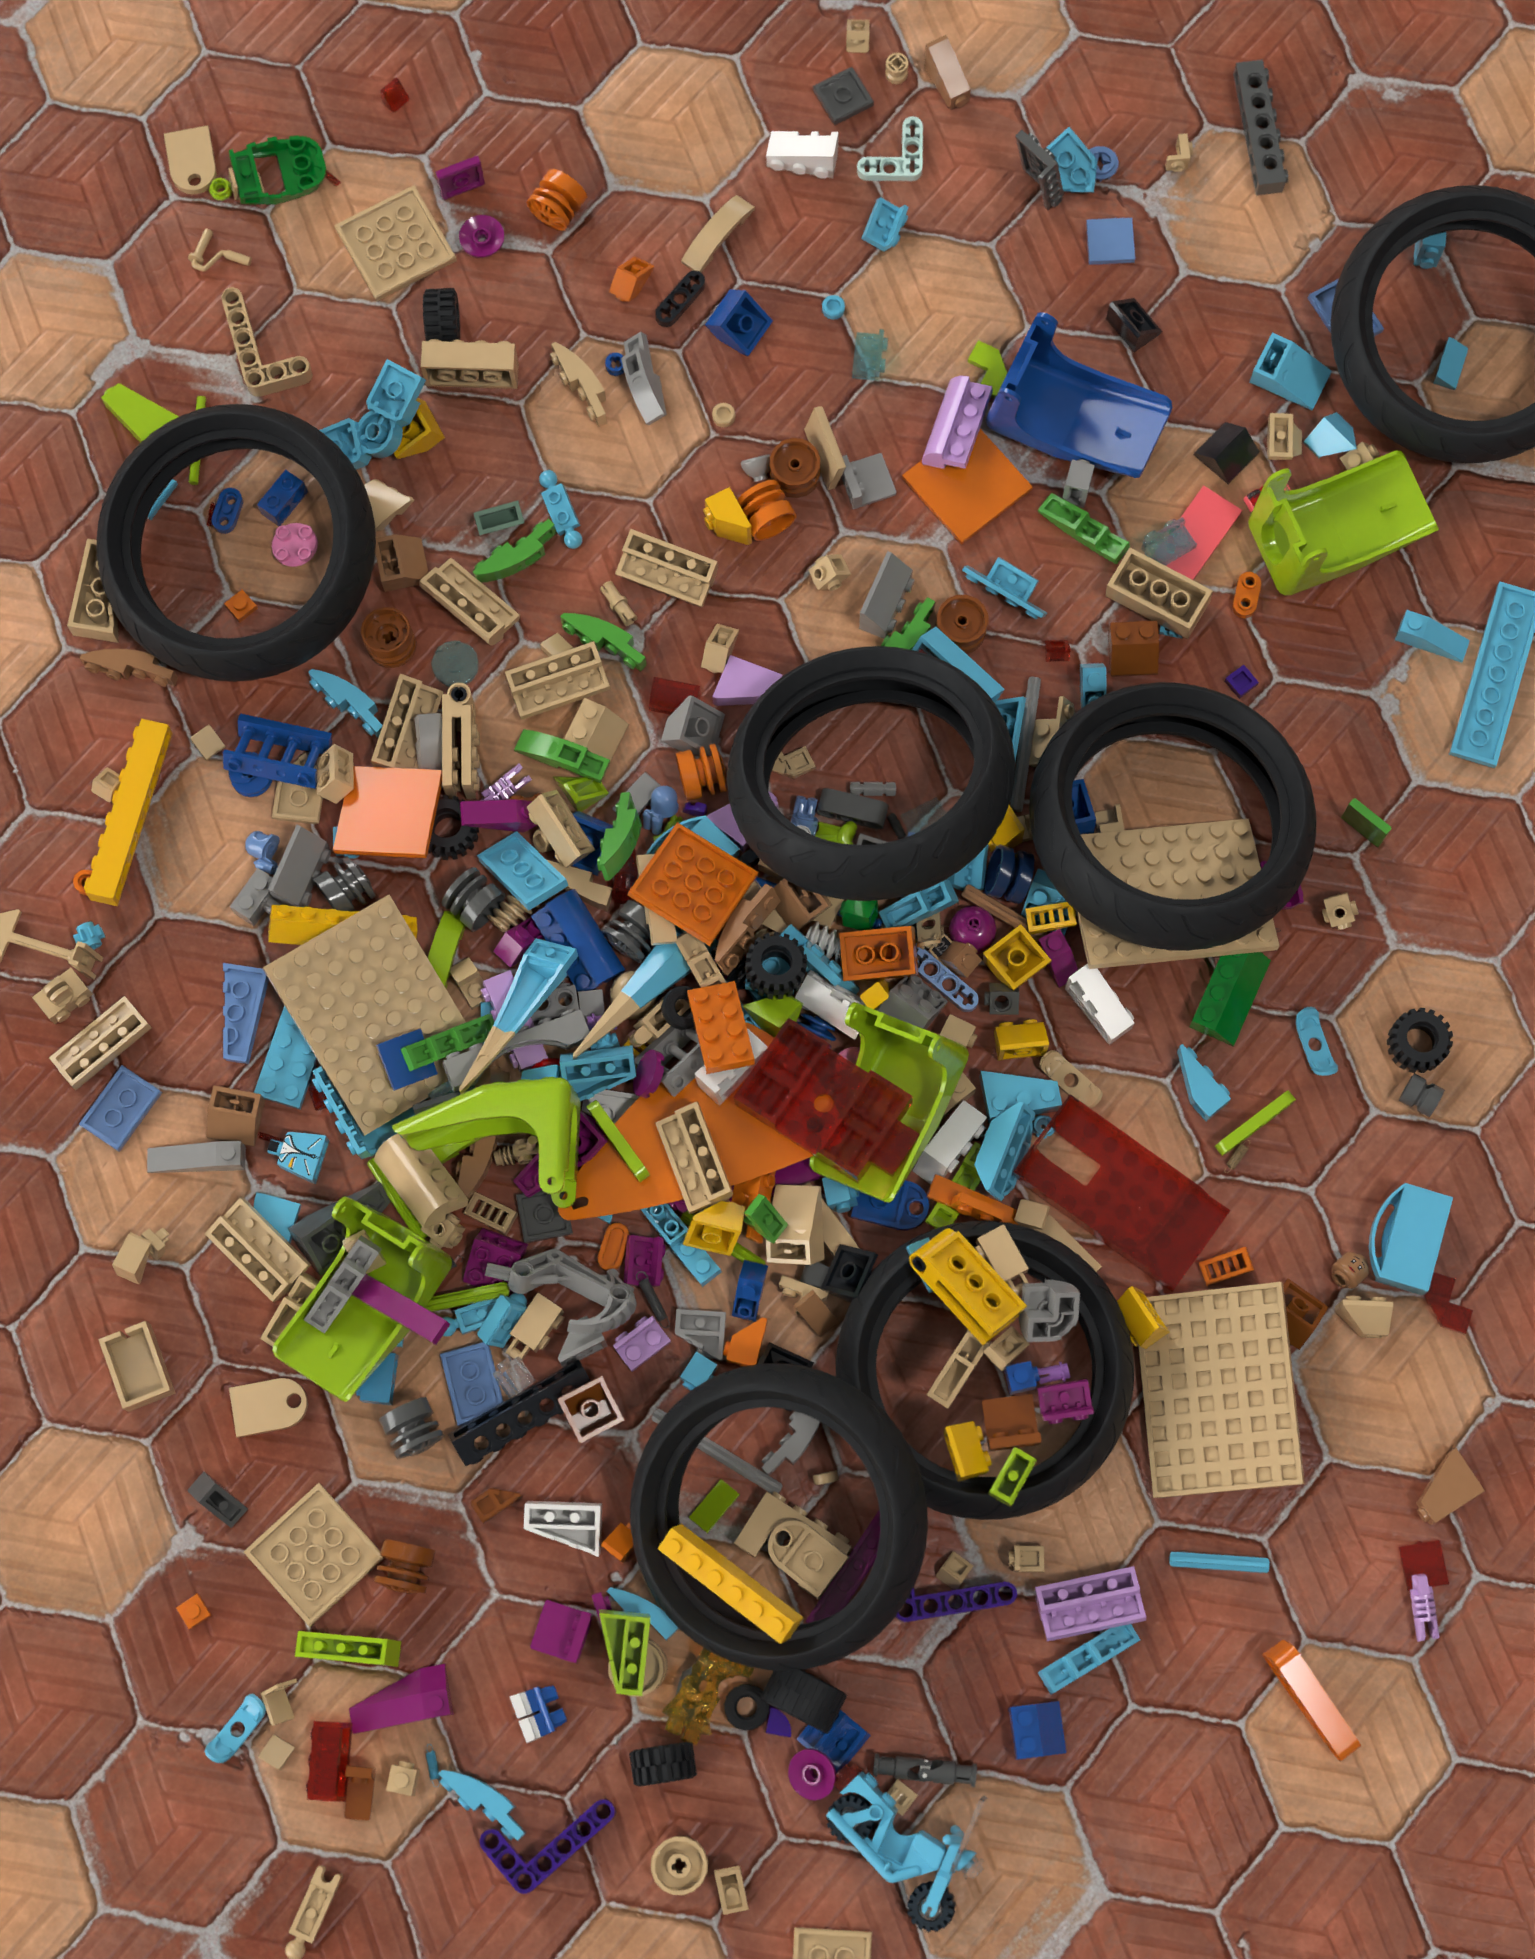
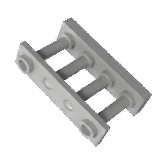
[635,1008,704,1097]

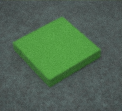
[1341,798,1392,847]

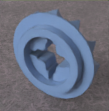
[1089,146,1119,182]

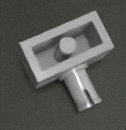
[230,868,281,926]

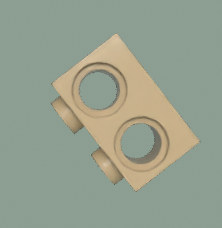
[317,744,354,804]

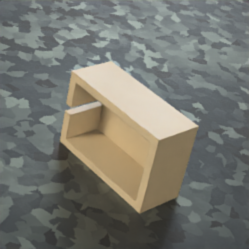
[98,1321,176,1412]

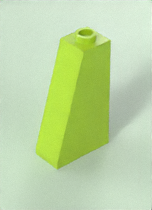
[101,383,179,443]

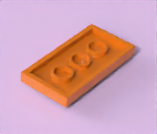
[687,981,755,1074]

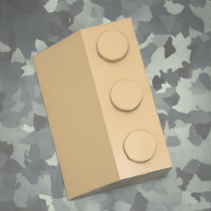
[527,789,595,868]

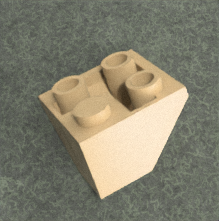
[1335,1296,1393,1338]

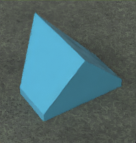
[1303,412,1357,459]

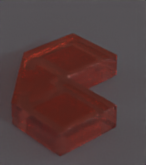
[1424,1272,1473,1335]

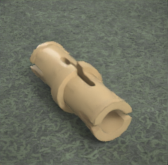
[600,581,637,626]

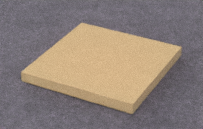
[334,185,457,301]
[244,1483,385,1627]

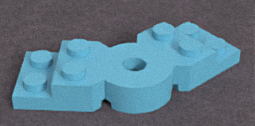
[320,359,426,470]

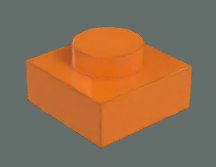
[224,590,258,623]
[176,1594,212,1630]

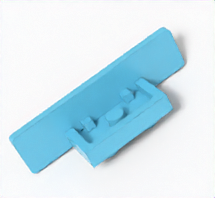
[962,557,1047,619]
[779,924,860,994]

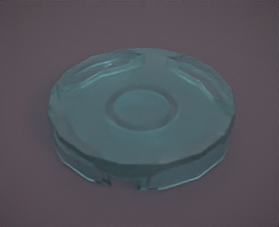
[431,640,479,687]

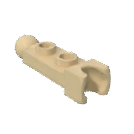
[285,1865,343,1959]

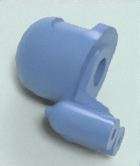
[643,785,679,835]
[791,796,818,836]
[245,831,280,875]

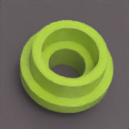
[209,178,232,201]

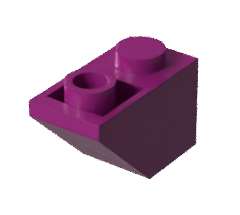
[493,917,545,967]

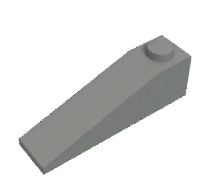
[147,1141,246,1173]

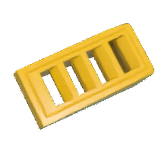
[1025,902,1077,935]
[860,979,889,1009]

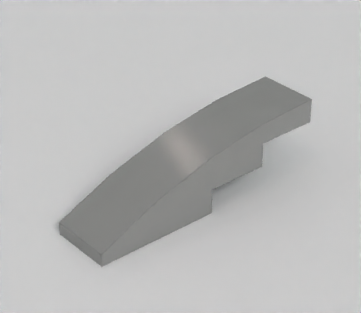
[304,1236,382,1334]

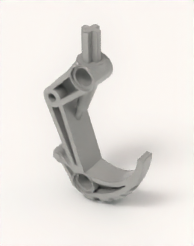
[485,1249,637,1334]

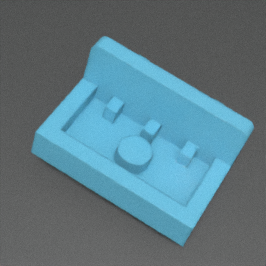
[861,197,909,252]
[947,845,988,891]

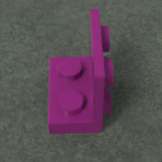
[463,1228,528,1297]
[530,1600,594,1664]

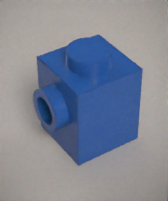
[1004,1361,1040,1395]

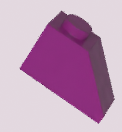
[1037,929,1078,988]

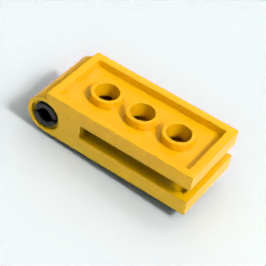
[909,1228,1027,1346]

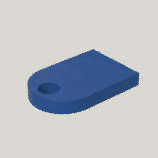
[851,1180,929,1231]

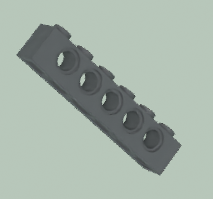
[1233,59,1288,196]

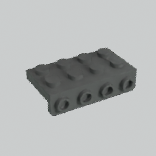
[1015,129,1064,210]

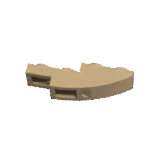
[550,342,607,426]

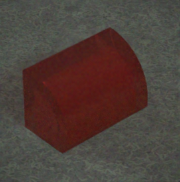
[649,677,701,715]

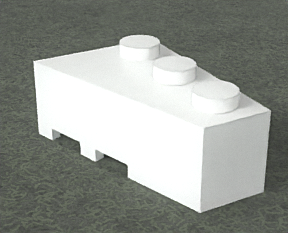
[766,132,838,178]
[1065,964,1134,1045]
[795,970,866,1040]
[694,1028,770,1106]
[913,1100,987,1184]
[524,1501,603,1557]

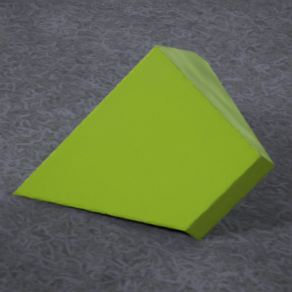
[553,776,609,812]
[742,994,804,1046]

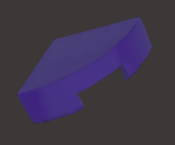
[682,802,707,817]
[766,1707,791,1738]

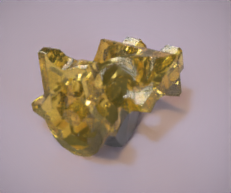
[662,1648,754,1745]

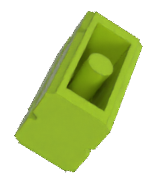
[988,1447,1037,1507]

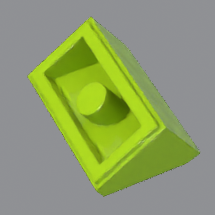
[689,1479,740,1534]

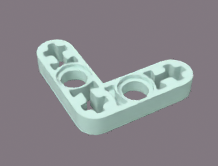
[857,116,923,181]

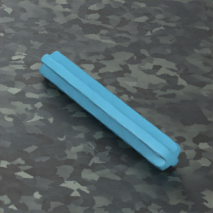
[1169,1551,1270,1573]

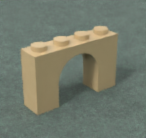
[734,1491,851,1600]

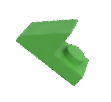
[744,1194,788,1244]

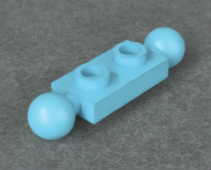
[539,470,582,549]
[443,1293,527,1337]

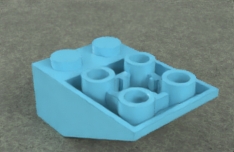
[1249,333,1332,411]

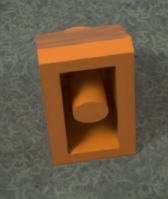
[609,256,655,302]
[723,1317,768,1367]
[601,1522,634,1564]

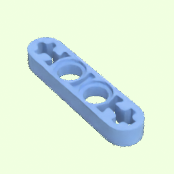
[916,943,979,1012]

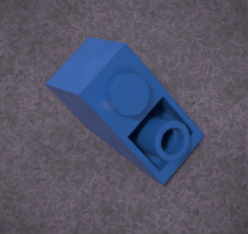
[732,1260,768,1322]

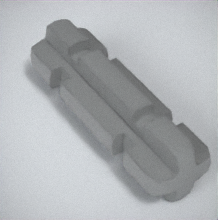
[850,782,896,796]

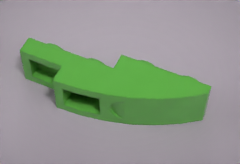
[473,518,556,583]
[881,597,935,650]
[560,613,647,672]
[514,729,610,783]
[597,792,642,881]

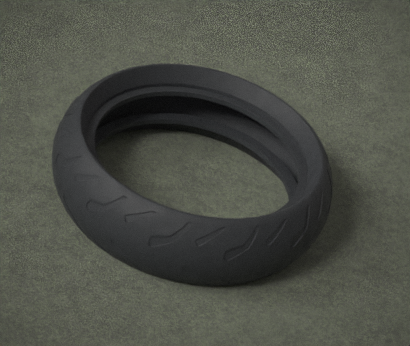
[1331,185,1535,463]
[96,404,376,682]
[727,646,1015,901]
[1029,682,1316,951]
[836,1221,1134,1520]
[630,1364,928,1671]

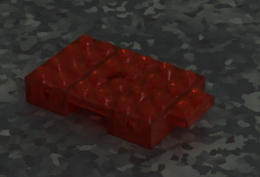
[733,1018,920,1183]

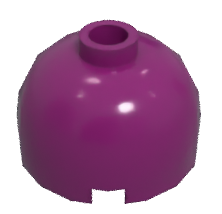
[949,905,997,954]

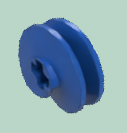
[229,752,272,797]
[796,1013,837,1050]

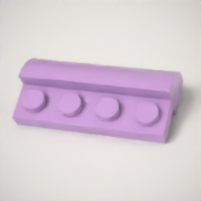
[922,376,993,469]
[1035,1566,1146,1642]

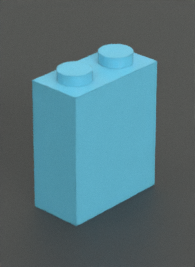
[1413,232,1446,269]

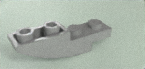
[621,332,667,425]
[761,1411,820,1476]

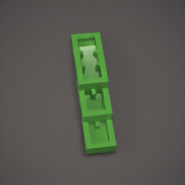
[1038,493,1130,564]
[401,1013,494,1071]

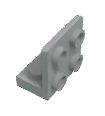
[841,453,896,509]

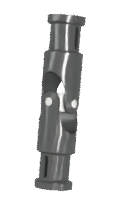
[873,1753,977,1787]

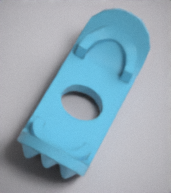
[1296,1007,1338,1076]
[205,1694,266,1763]

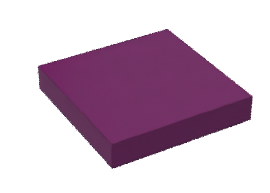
[435,155,485,200]

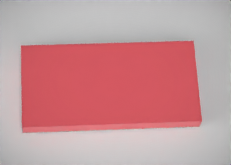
[1152,485,1242,580]

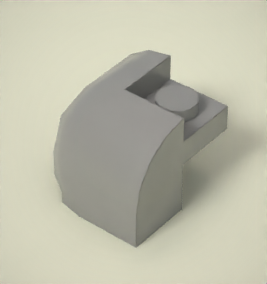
[1019,1280,1080,1342]

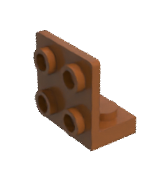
[982,1394,1041,1452]

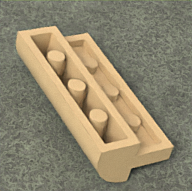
[615,529,718,608]
[419,558,520,645]
[505,641,611,720]
[371,674,444,769]
[49,996,152,1090]
[655,1101,733,1214]
[374,1134,468,1228]
[205,1197,311,1302]

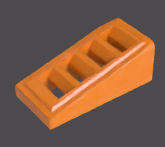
[1199,1247,1255,1286]

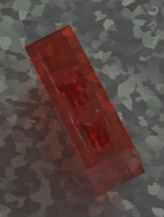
[306,1721,353,1802]

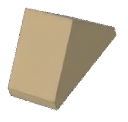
[112,1232,152,1285]

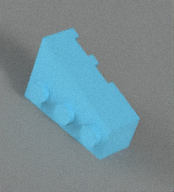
[560,1045,636,1101]
[979,1071,1062,1123]

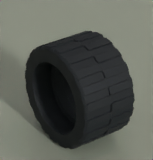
[760,1670,847,1734]

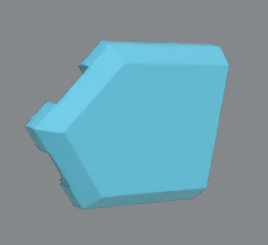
[1046,127,1098,193]

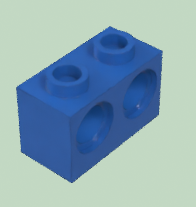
[257,469,308,526]

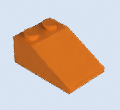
[839,926,919,981]

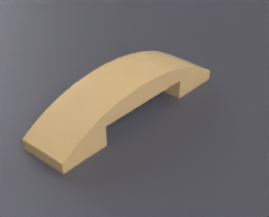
[681,195,755,272]

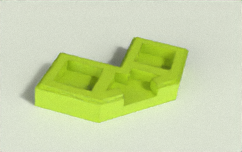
[968,340,1007,399]

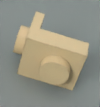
[1165,133,1193,172]
[1340,442,1380,470]
[1008,1545,1044,1572]

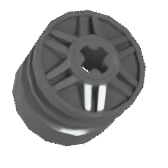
[313,856,376,912]
[441,867,506,932]
[602,900,651,963]
[379,1397,444,1459]

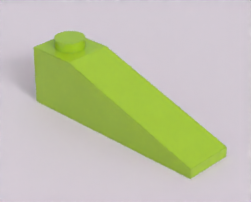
[295,1631,401,1667]

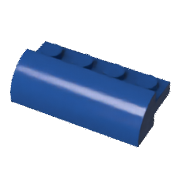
[531,889,625,992]

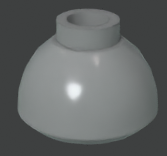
[740,454,770,482]

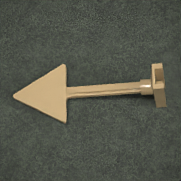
[0,909,103,980]

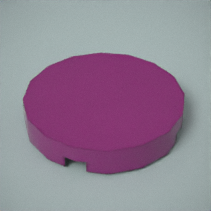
[633,1049,664,1098]

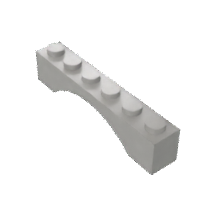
[443,1009,590,1092]

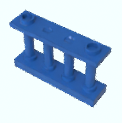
[223,713,332,789]

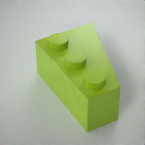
[599,1609,651,1696]

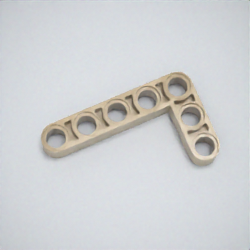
[222,287,313,397]

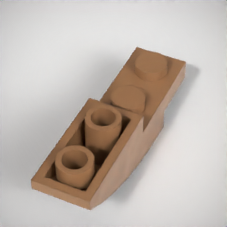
[79,649,178,687]
[715,884,781,976]
[456,1136,498,1201]

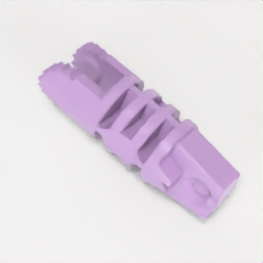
[480,763,532,801]
[1410,1574,1440,1642]

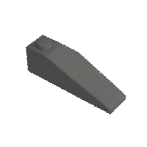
[288,1182,390,1276]

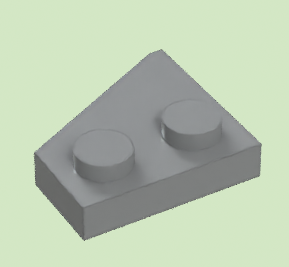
[675,1309,726,1361]

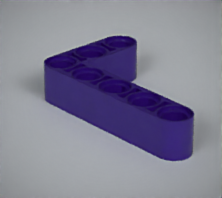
[895,1582,1017,1623]
[480,1799,616,1894]

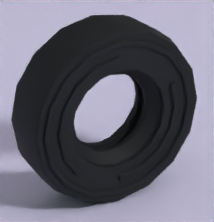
[661,986,695,1030]
[724,1684,769,1731]

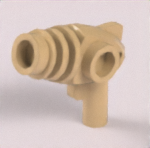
[494,1136,539,1166]

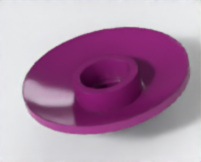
[459,215,505,258]
[788,1749,836,1800]

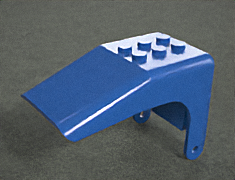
[986,312,1172,478]

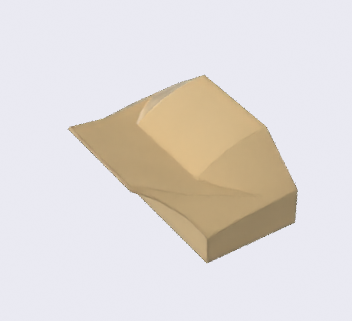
[1267,413,1302,460]

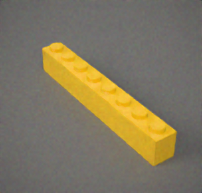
[84,718,173,907]

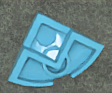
[254,1192,302,1244]

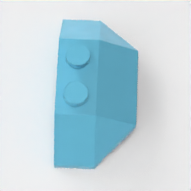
[974,1102,1035,1201]

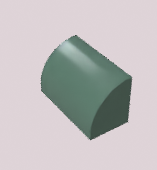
[473,500,525,536]

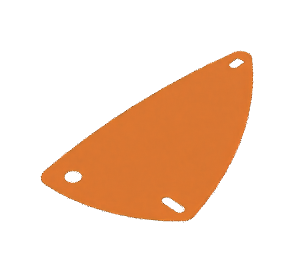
[558,1023,846,1220]

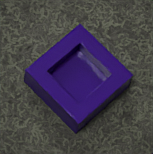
[1225,665,1259,699]

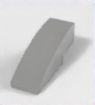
[414,713,443,789]

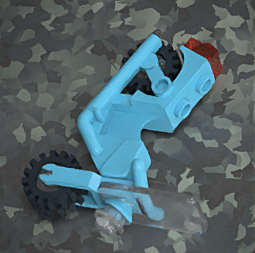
[826,1763,988,1932]

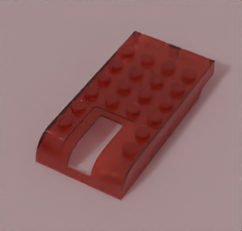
[1013,1094,1231,1292]

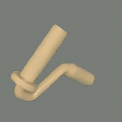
[188,229,252,271]

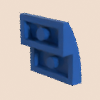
[376,1029,438,1091]
[796,1709,871,1775]

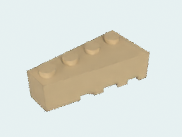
[67,539,119,643]

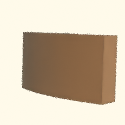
[794,1290,839,1337]

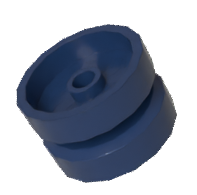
[984,844,1035,904]

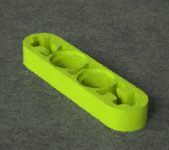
[1214,1090,1296,1156]
[586,1100,650,1182]

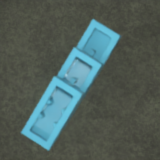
[1037,1624,1140,1695]

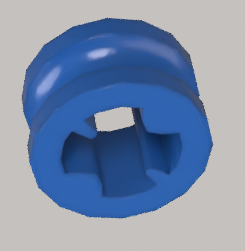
[605,353,624,376]

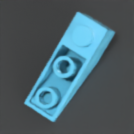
[1080,663,1106,708]
[1177,1044,1231,1122]

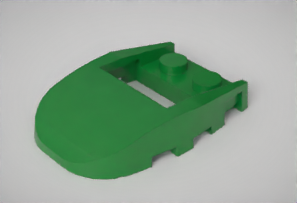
[229,136,326,205]

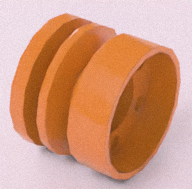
[526,169,587,231]
[737,480,797,541]
[675,743,727,801]

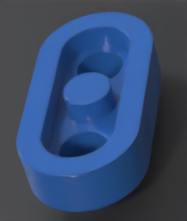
[211,488,243,534]

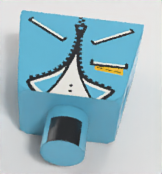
[267,1132,330,1184]

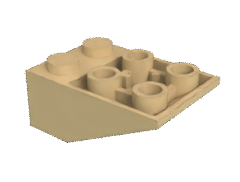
[766,1184,824,1265]

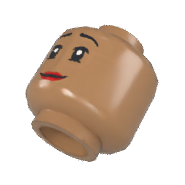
[1332,1252,1369,1289]

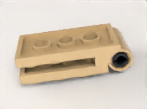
[442,683,480,799]

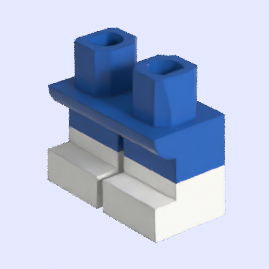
[510,1686,568,1743]

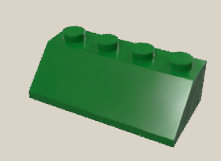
[1189,952,1271,1047]

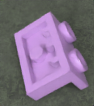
[613,1316,671,1372]

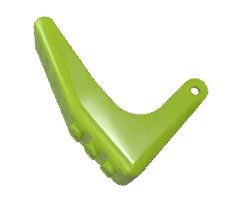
[1248,450,1439,596]
[810,1002,969,1203]
[392,1077,581,1208]
[272,1196,452,1402]

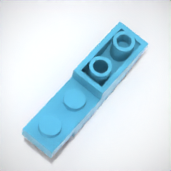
[308,669,383,738]
[641,1203,722,1287]
[438,1770,527,1841]

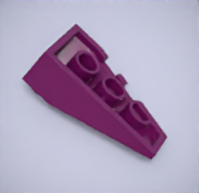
[513,1111,608,1198]
[349,1664,454,1734]

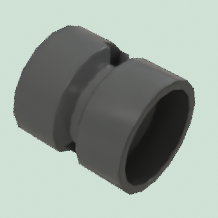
[1399,1073,1445,1117]

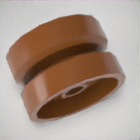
[770,438,821,498]
[935,595,988,654]

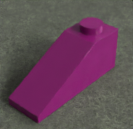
[460,799,538,833]

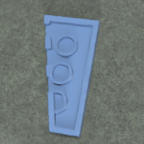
[223,963,269,1064]

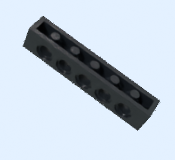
[448,1359,591,1466]

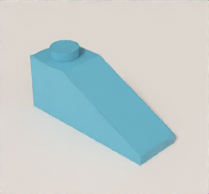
[1395,610,1470,663]

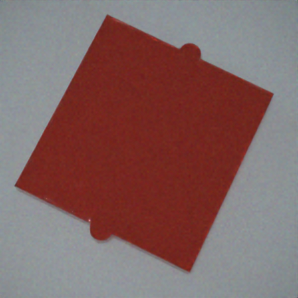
[1399,1540,1449,1591]

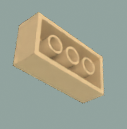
[421,339,519,389]
[1106,548,1213,639]

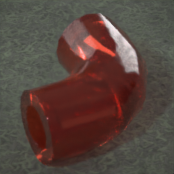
[611,848,638,904]

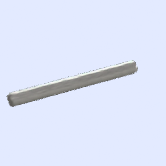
[1010,677,1041,812]
[651,1408,783,1494]

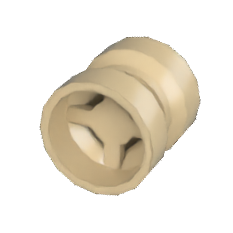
[885,53,908,84]

